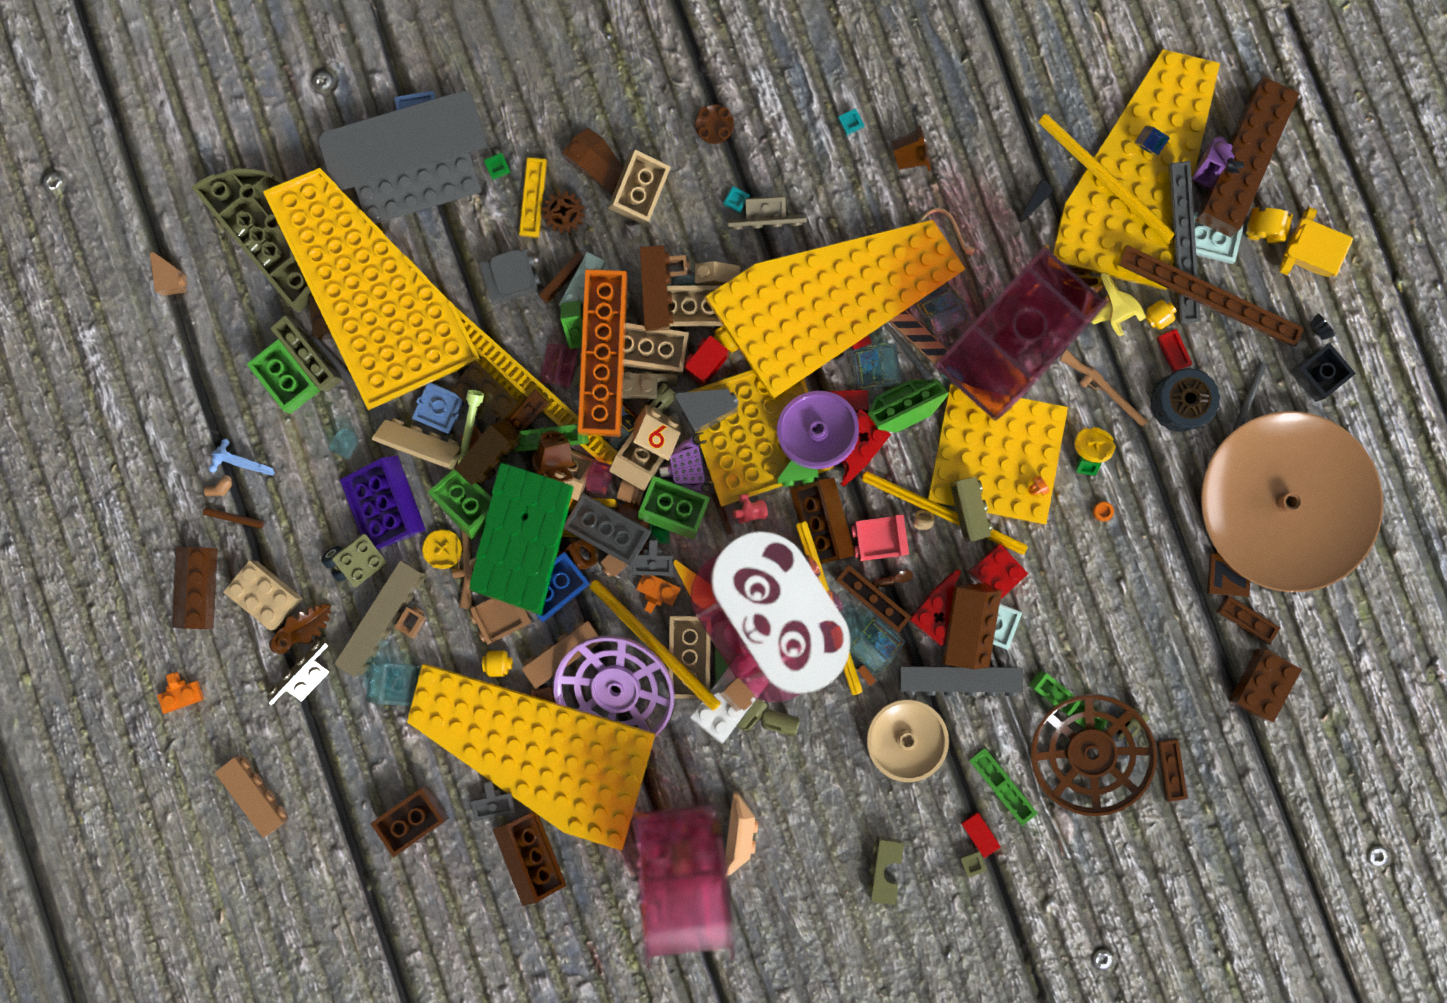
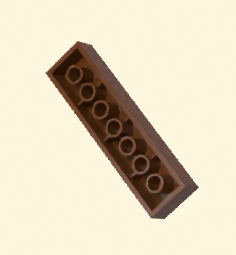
[1195,76,1300,238]

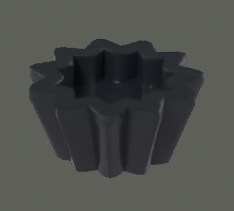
[1309,313,1336,340]

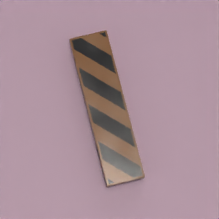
[888,310,950,367]

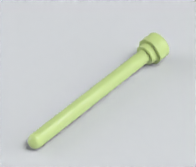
[458,390,484,463]

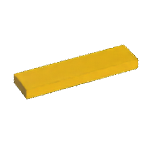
[519,157,547,238]

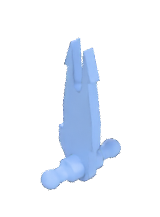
[209,439,275,475]

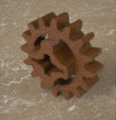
[542,191,586,235]

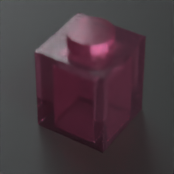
[586,460,612,495]

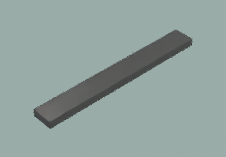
[1168,161,1201,324]

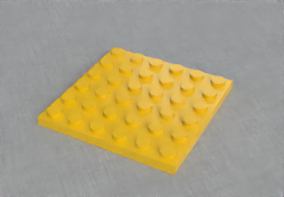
[688,370,835,507]
[928,384,1068,525]

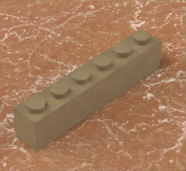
[335,560,425,677]

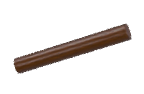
[203,507,264,529]

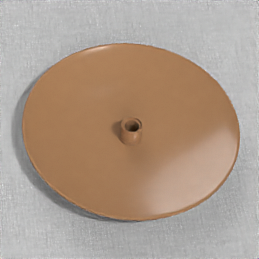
[1201,411,1383,592]

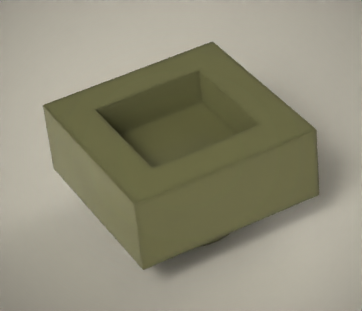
[959,850,987,878]

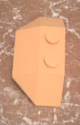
[723,791,758,877]

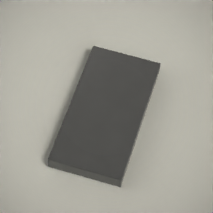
[563,493,651,567]

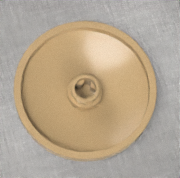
[866,699,949,782]

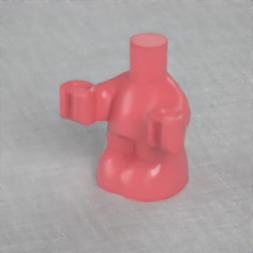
[733,494,768,524]

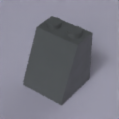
[675,389,739,434]

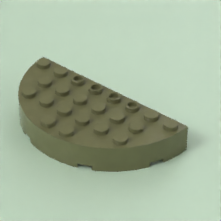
[191,169,313,313]

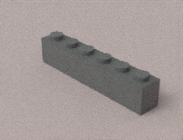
[898,666,1023,696]

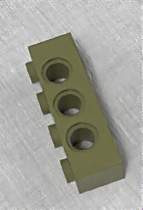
[270,315,343,392]

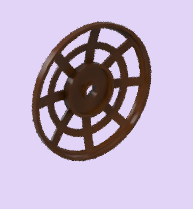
[1031,694,1157,816]

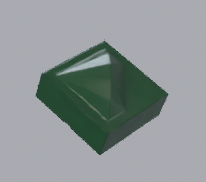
[650,524,670,544]

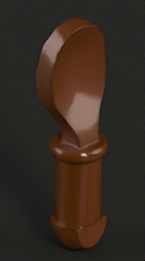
[872,570,913,588]

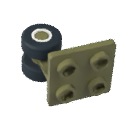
[321,533,387,588]

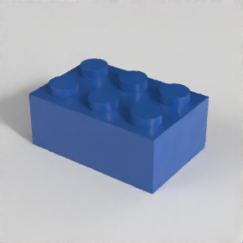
[536,552,592,622]

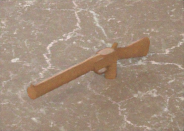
[1059,349,1149,427]
[452,530,473,609]

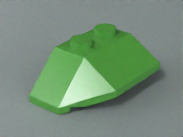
[868,379,948,433]

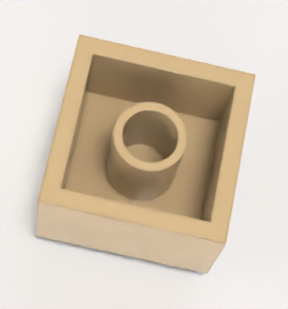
[609,432,664,491]

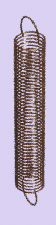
[709,485,734,541]

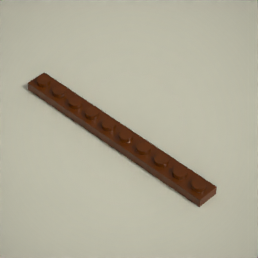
[1117,245,1304,347]

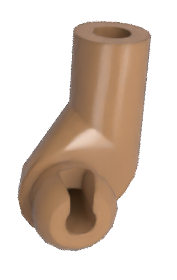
[204,475,232,496]

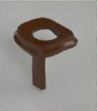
[556,539,599,570]

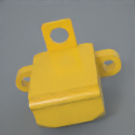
[1278,207,1353,277]

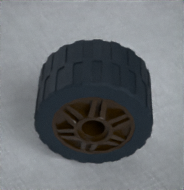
[1150,368,1220,432]

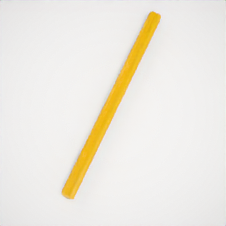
[1038,114,1175,242]
[861,471,1028,555]
[796,521,862,695]
[589,580,721,711]

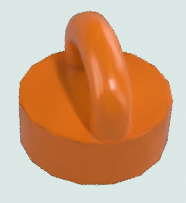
[1028,476,1050,496]

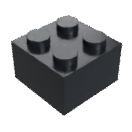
[1290,343,1356,402]

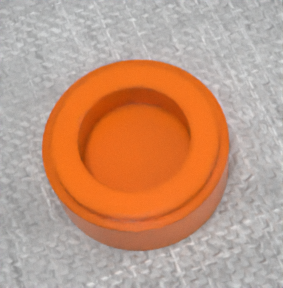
[1092,501,1114,522]

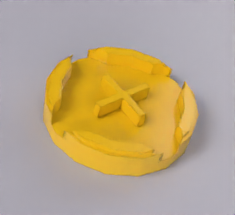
[1074,427,1116,463]
[422,529,463,569]

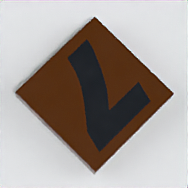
[1207,554,1250,597]

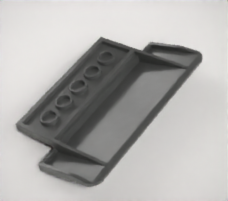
[319,91,488,224]

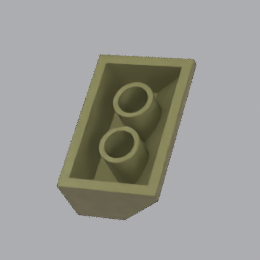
[950,477,992,542]

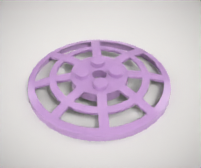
[554,635,675,737]

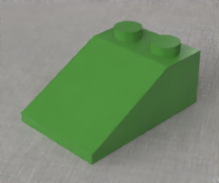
[428,469,492,540]

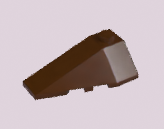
[562,128,623,195]

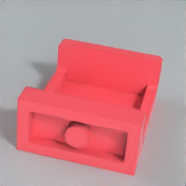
[851,514,909,561]

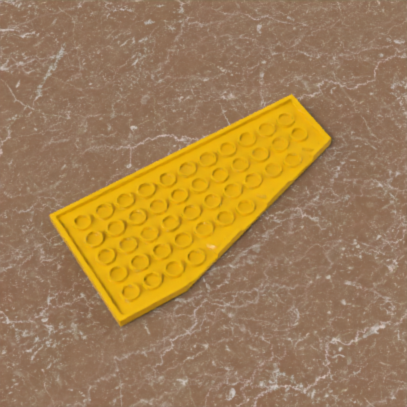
[1050,49,1220,290]
[263,168,480,410]
[705,220,965,399]
[407,663,656,851]

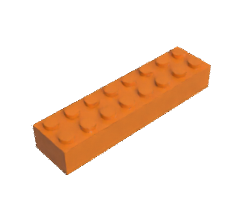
[578,270,628,437]

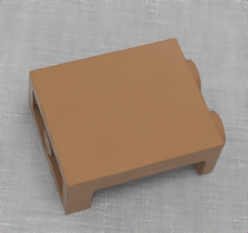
[469,598,534,644]

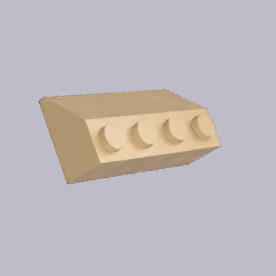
[667,286,723,326]
[372,418,461,470]

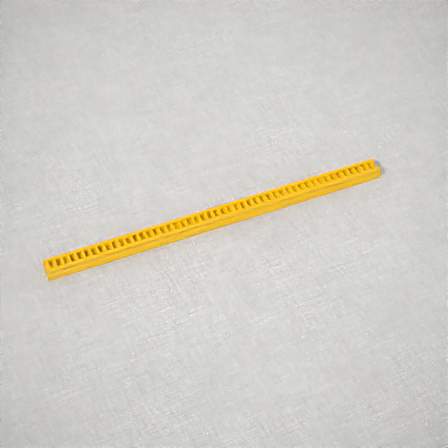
[455,307,618,470]

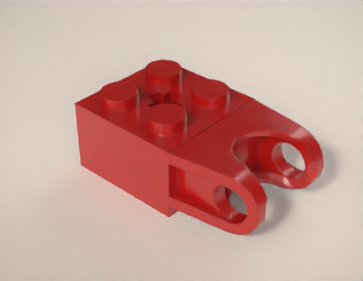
[840,409,892,487]
[909,569,961,646]

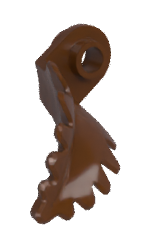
[269,603,331,654]

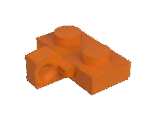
[636,575,681,614]
[157,672,204,714]

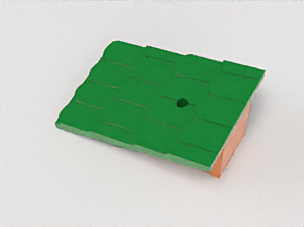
[469,463,574,616]

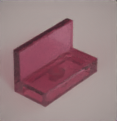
[540,344,578,388]

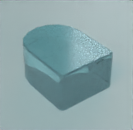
[328,429,358,459]

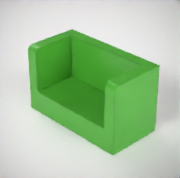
[560,300,583,349]

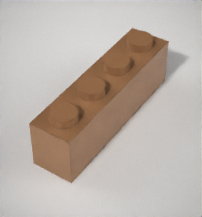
[522,620,602,689]
[214,755,289,838]

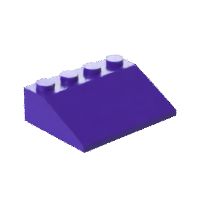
[340,456,426,550]

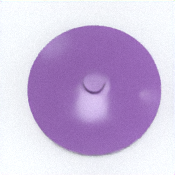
[777,391,859,469]

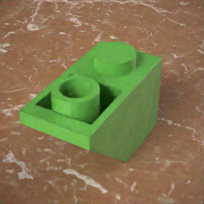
[777,460,818,487]

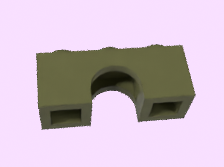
[866,837,904,905]

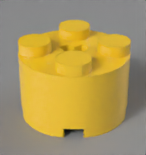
[1246,207,1293,244]

